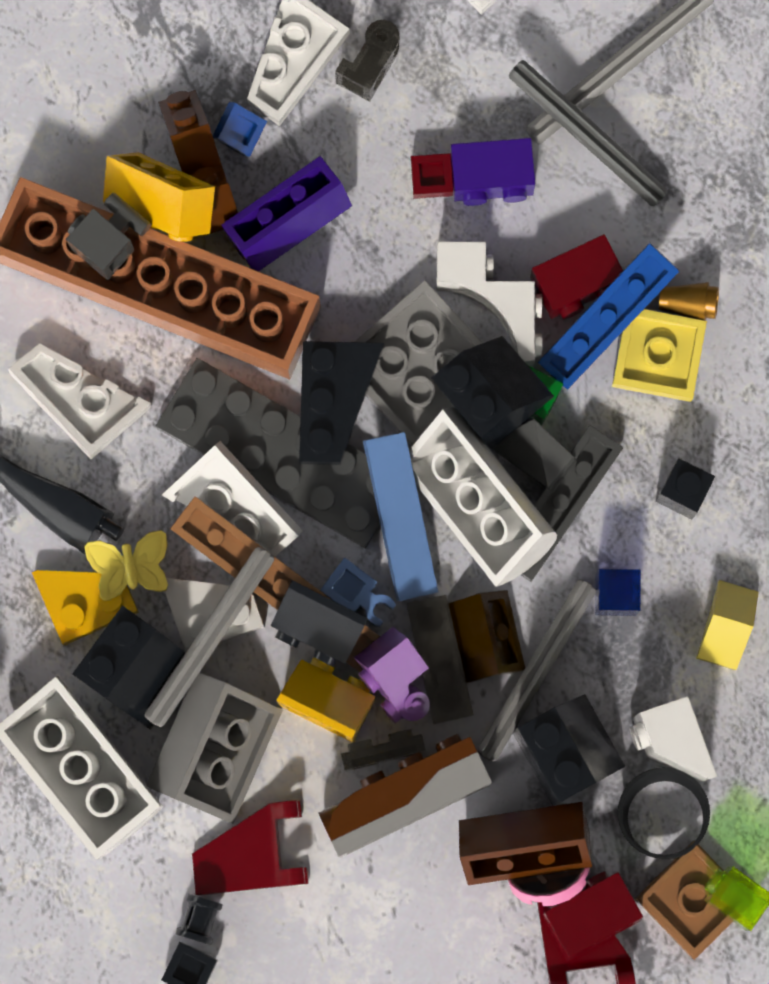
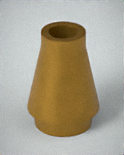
[659,282,719,321]

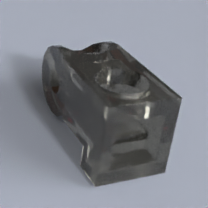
[335,20,400,102]

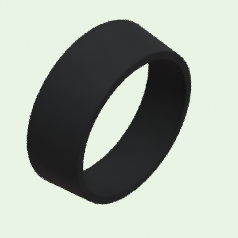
[618,767,710,860]

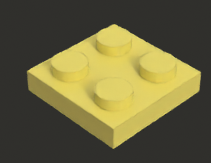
[612,309,707,402]

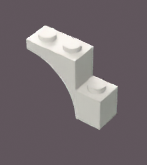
[437,242,542,367]

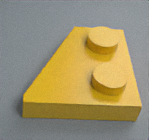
[32,570,139,646]

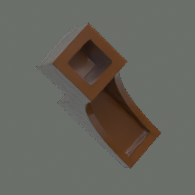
[158,90,238,236]

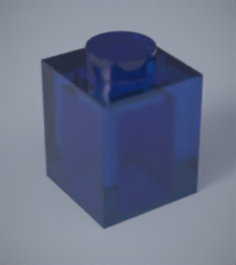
[595,569,641,616]

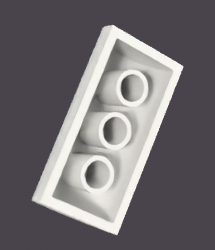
[409,408,557,587]
[0,676,163,860]

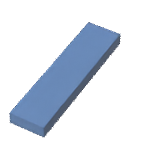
[363,432,438,601]

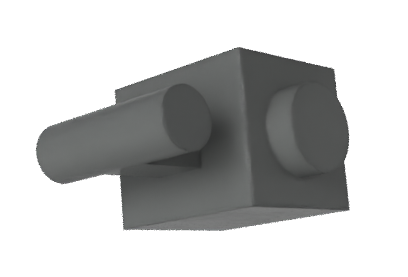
[66,193,152,280]

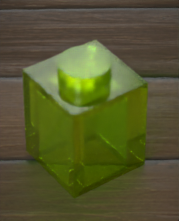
[704,866,769,931]

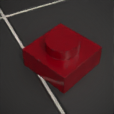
[411,153,453,199]

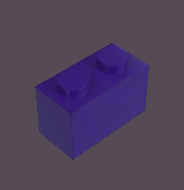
[451,138,535,206]

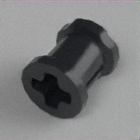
[175,894,223,945]

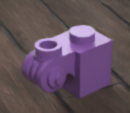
[354,627,430,724]

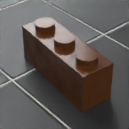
[459,802,592,885]

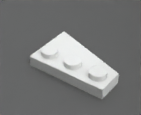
[247,0,350,126]
[9,343,151,459]
[162,441,303,556]

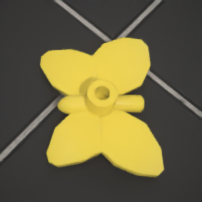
[84,530,168,601]

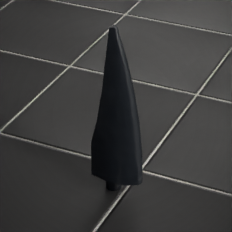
[0,455,125,554]

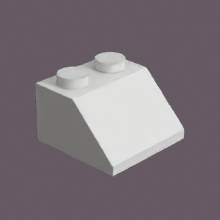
[629,696,717,783]

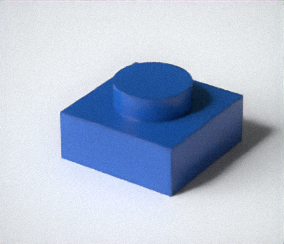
[212,102,267,157]

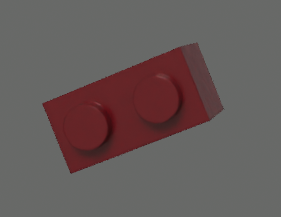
[530,234,623,320]
[543,871,643,961]

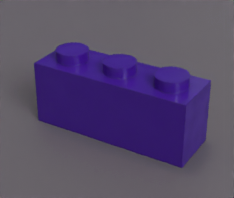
[222,156,352,272]

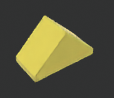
[696,580,759,670]

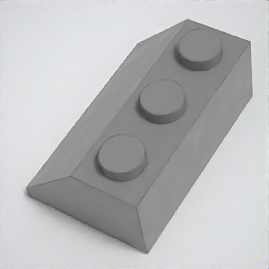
[146,673,283,824]

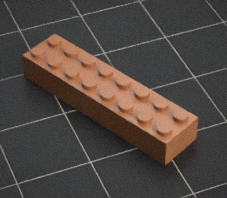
[0,177,321,380]

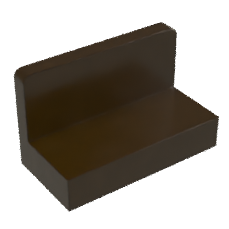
[446,590,525,683]

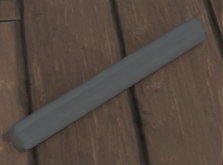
[509,60,667,206]

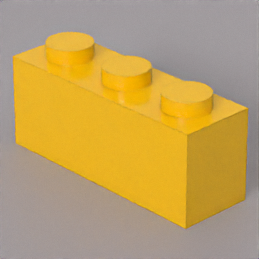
[103,152,215,242]

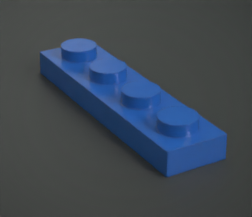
[538,243,680,390]

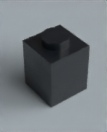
[655,458,715,520]

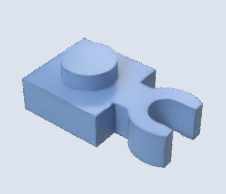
[320,558,396,627]

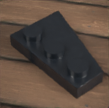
[299,341,384,465]

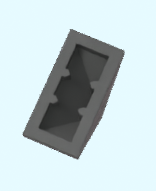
[488,418,575,490]

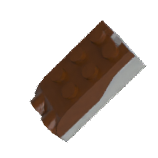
[318,734,492,858]

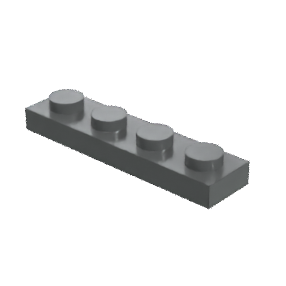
[521,425,624,582]

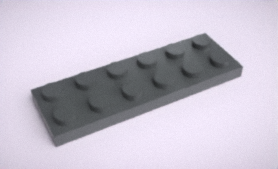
[156,358,380,549]

